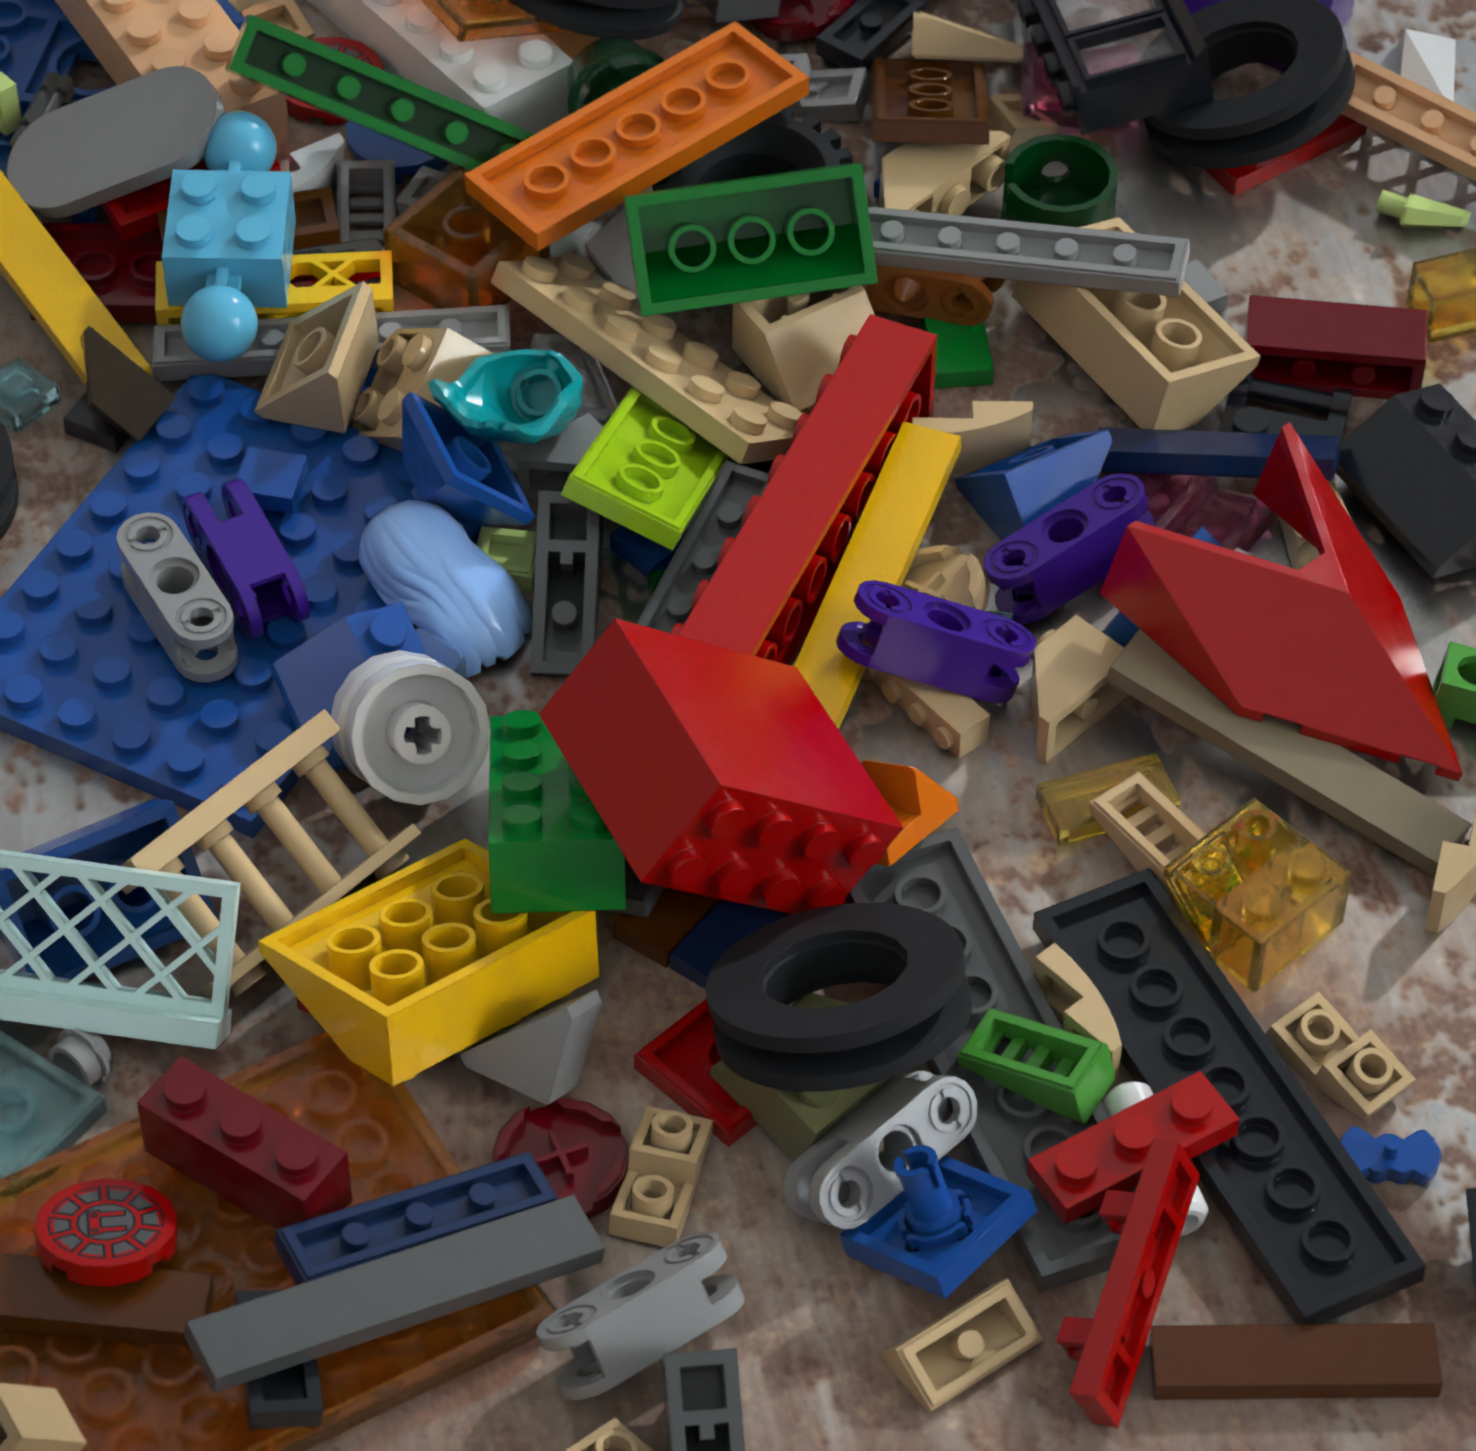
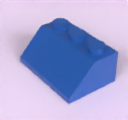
[0,798,219,979]

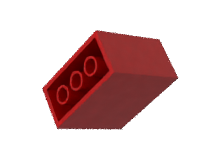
[539,618,904,914]

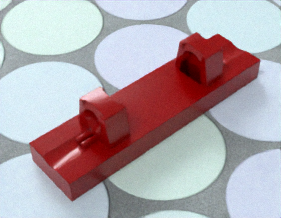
[1056,1138,1200,1428]

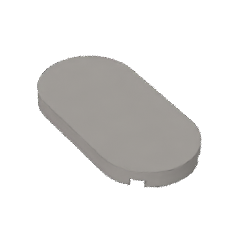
[7,66,225,218]

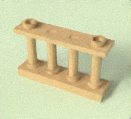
[121,709,421,998]

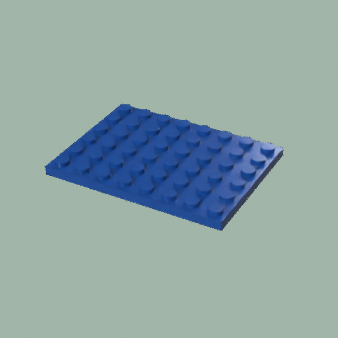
[0,374,493,838]

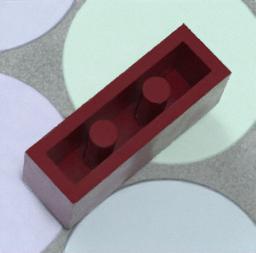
[1244,295,1428,400]
[137,1056,352,1229]

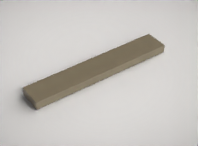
[1105,628,1472,878]

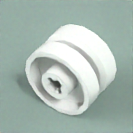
[331,650,491,805]

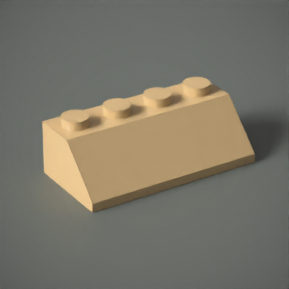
[1012,217,1261,430]

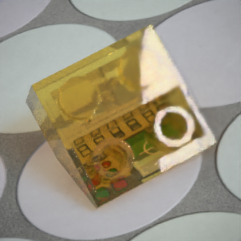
[1163,798,1352,993]

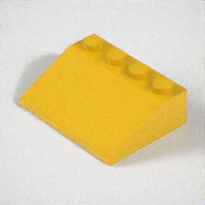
[258,838,600,1086]

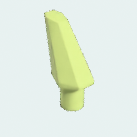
[1376,190,1471,229]

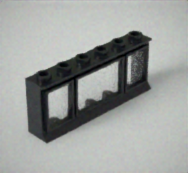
[1012,0,1214,135]

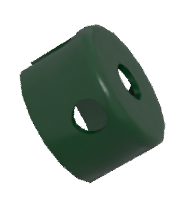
[1000,134,1119,227]

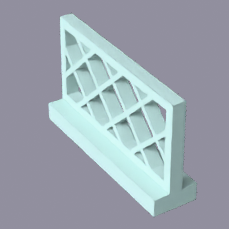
[0,850,241,1050]

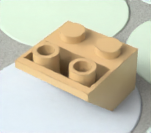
[732,285,875,415]
[352,328,494,452]

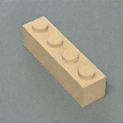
[862,667,990,759]

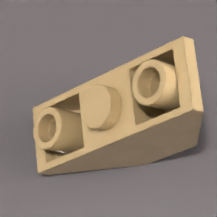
[879,131,1011,216]

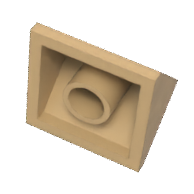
[254,281,379,434]

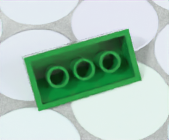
[622,162,878,317]

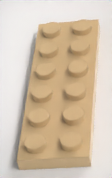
[490,253,802,464]

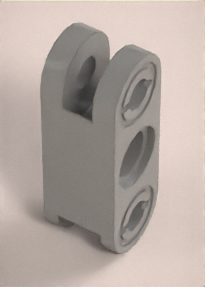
[116,512,238,683]
[784,1069,977,1229]
[536,1232,745,1401]

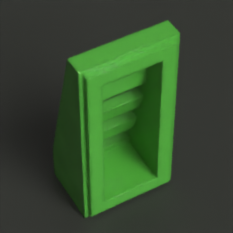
[957,1008,1115,1123]

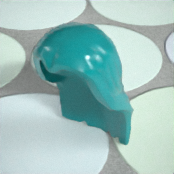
[429,349,583,445]

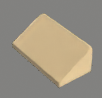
[880,1278,1043,1412]

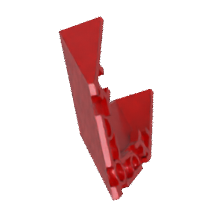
[1100,422,1463,782]

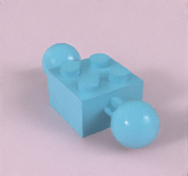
[162,111,296,362]

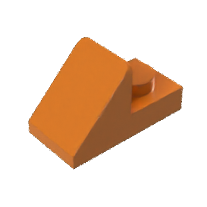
[861,760,959,867]

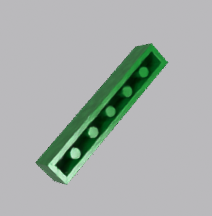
[224,14,534,172]

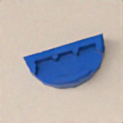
[345,122,449,182]

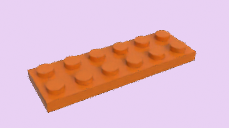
[464,21,809,252]

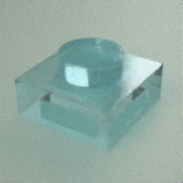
[0,357,61,433]

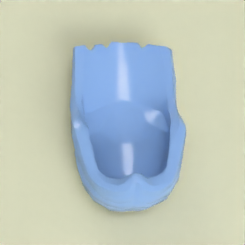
[358,500,533,678]

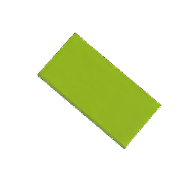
[561,386,731,551]

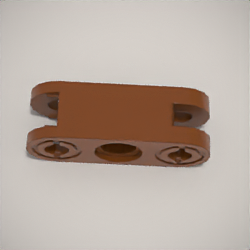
[861,265,1005,326]

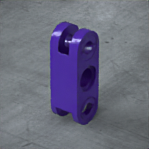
[984,473,1156,624]
[181,478,310,640]
[836,580,1036,703]

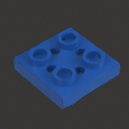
[839,1145,1038,1299]

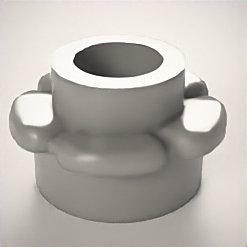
[48,1029,111,1092]

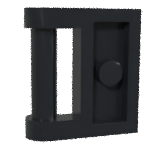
[1218,371,1353,443]

